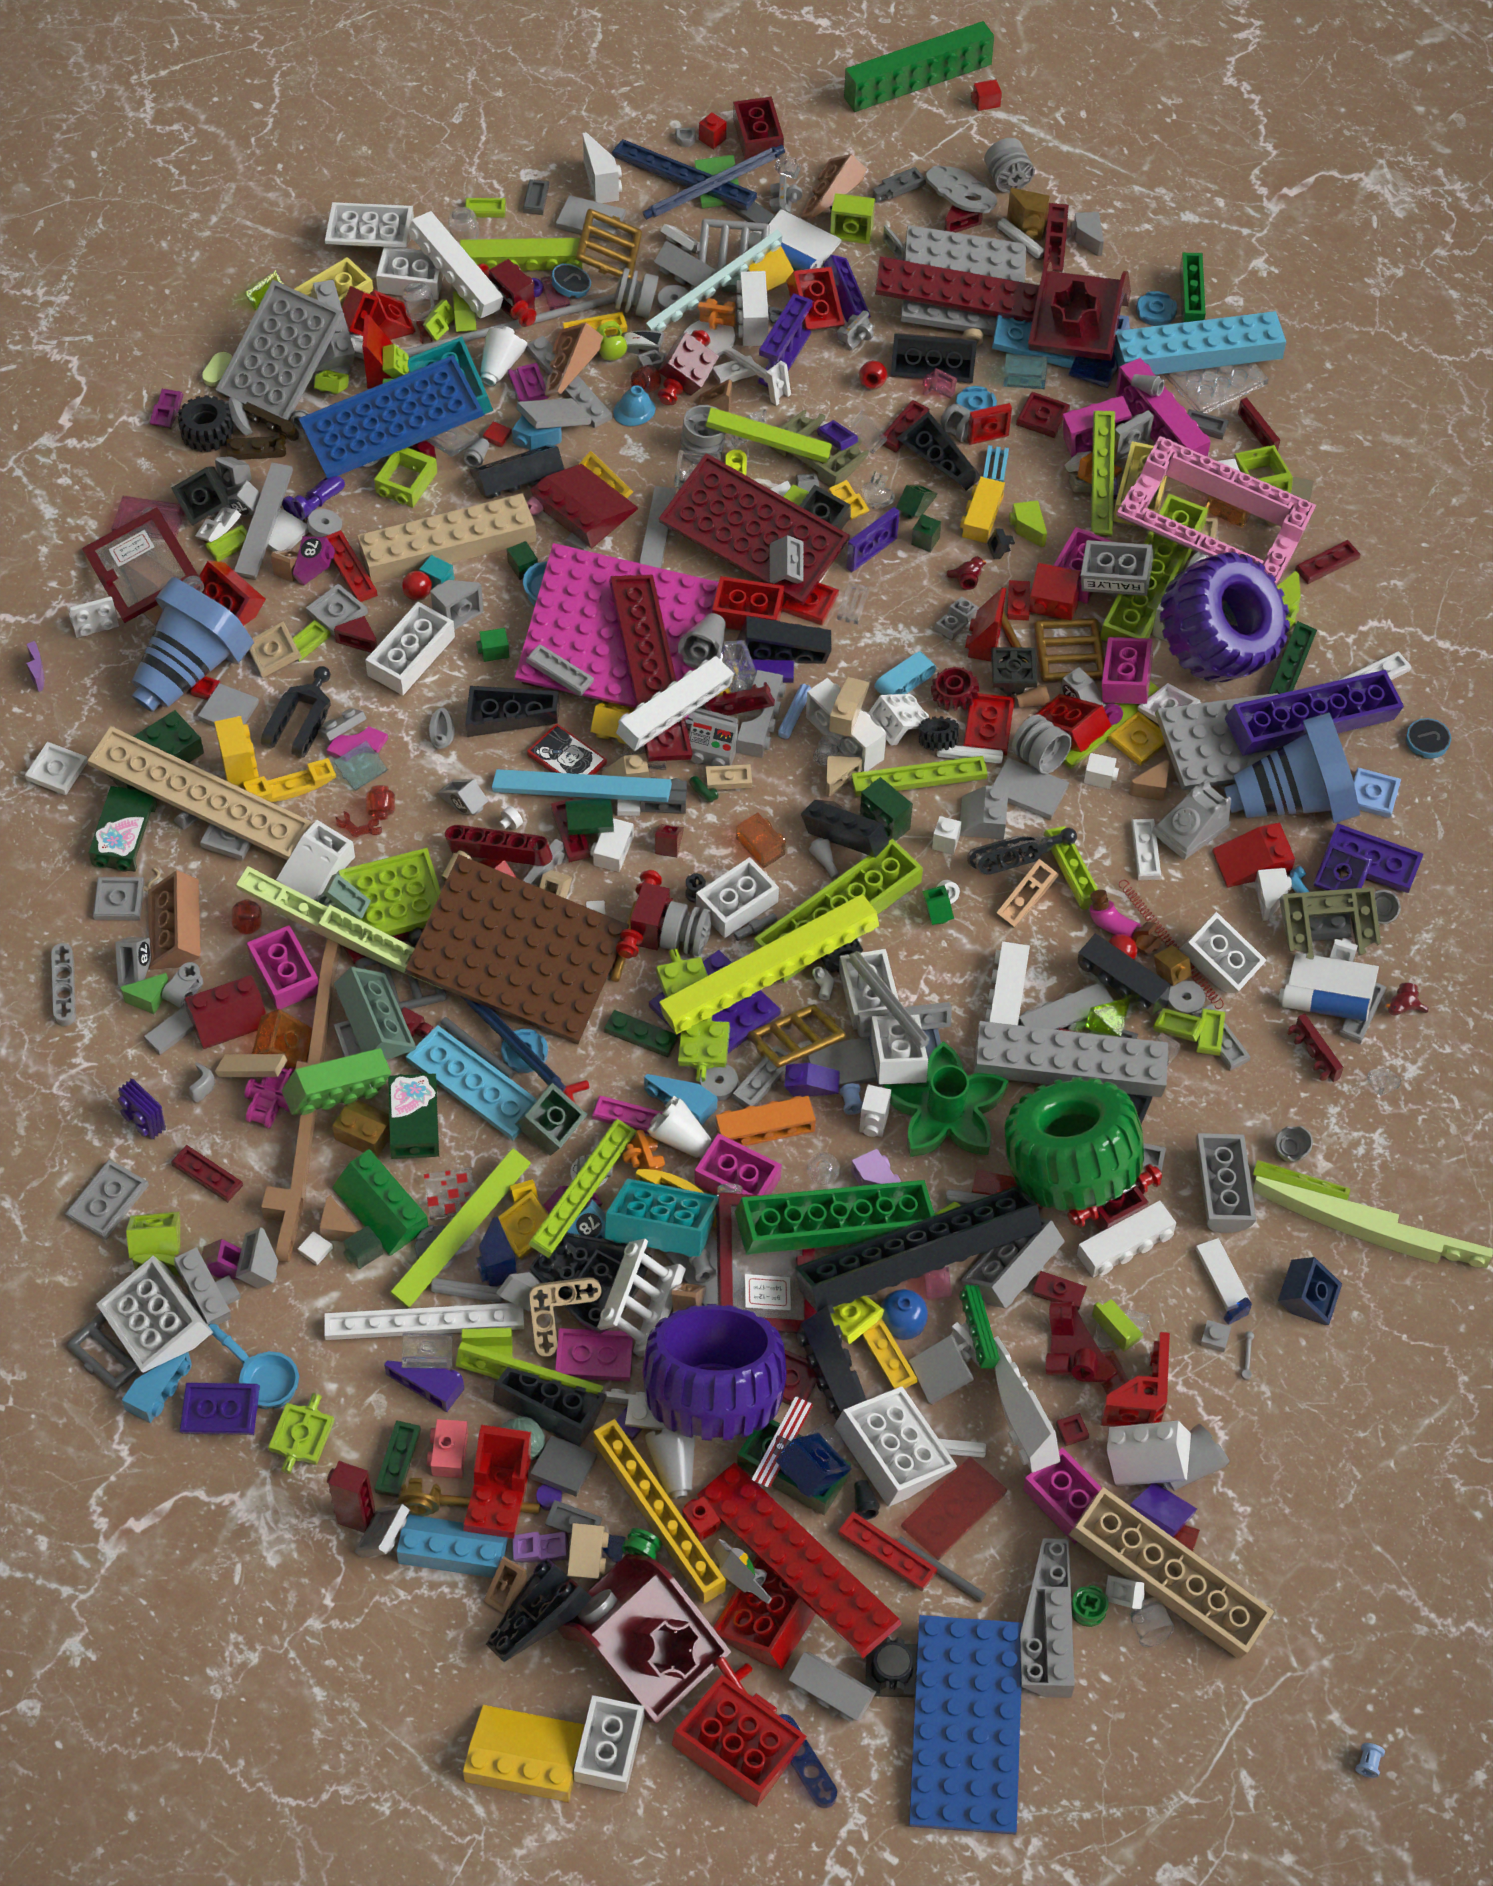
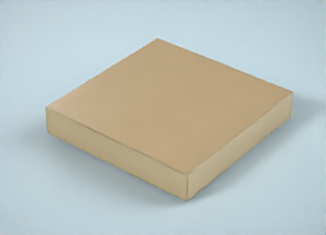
[249,621,302,678]

